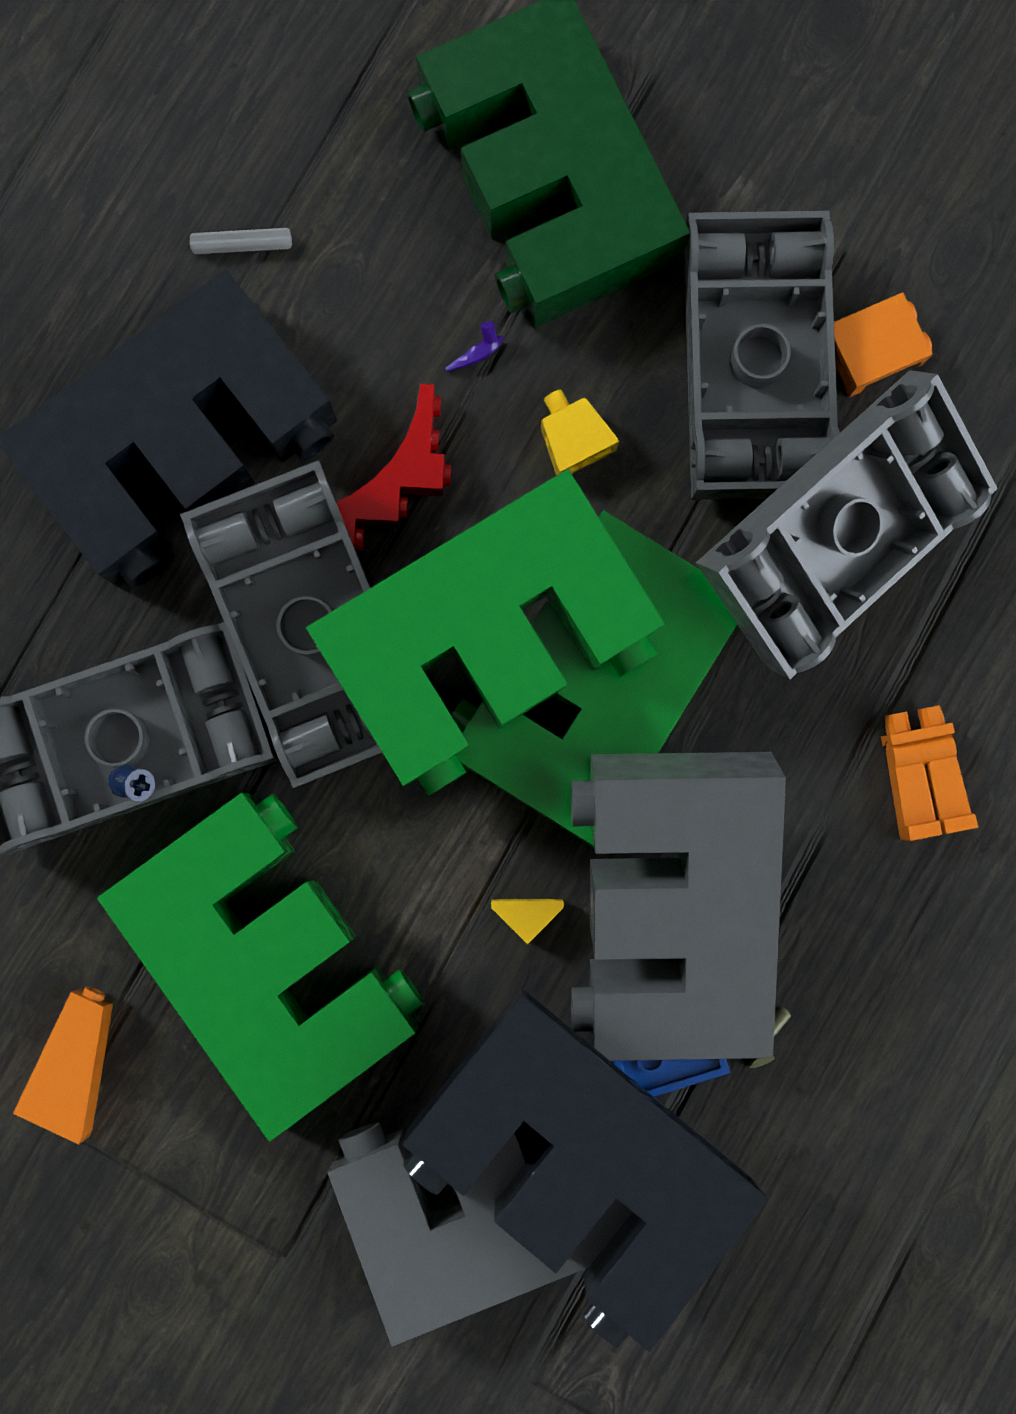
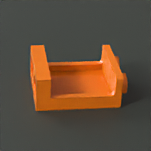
[834,292,933,397]

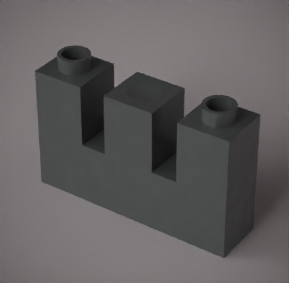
[571,752,786,1061]
[327,1122,633,1346]

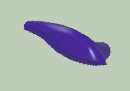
[445,321,504,372]

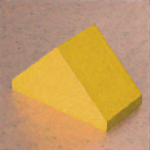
[491,899,564,944]

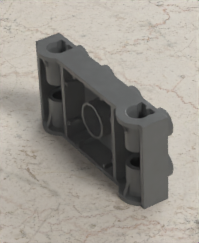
[684,211,840,500]
[696,370,998,679]
[180,460,382,788]
[0,622,279,855]

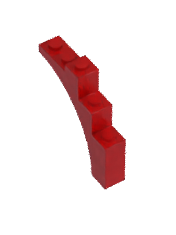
[336,384,451,552]

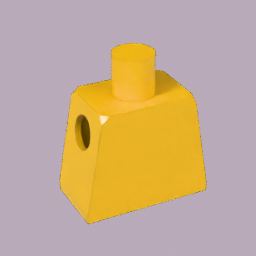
[541,389,619,476]

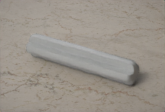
[190,228,292,254]

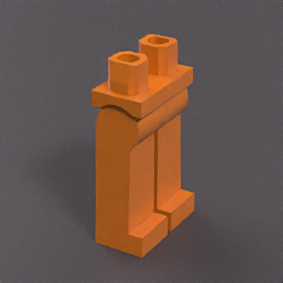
[881,705,979,841]

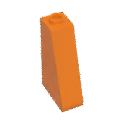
[13,986,113,1145]

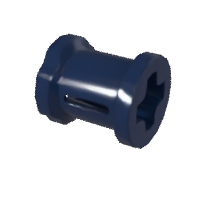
[108,765,155,802]

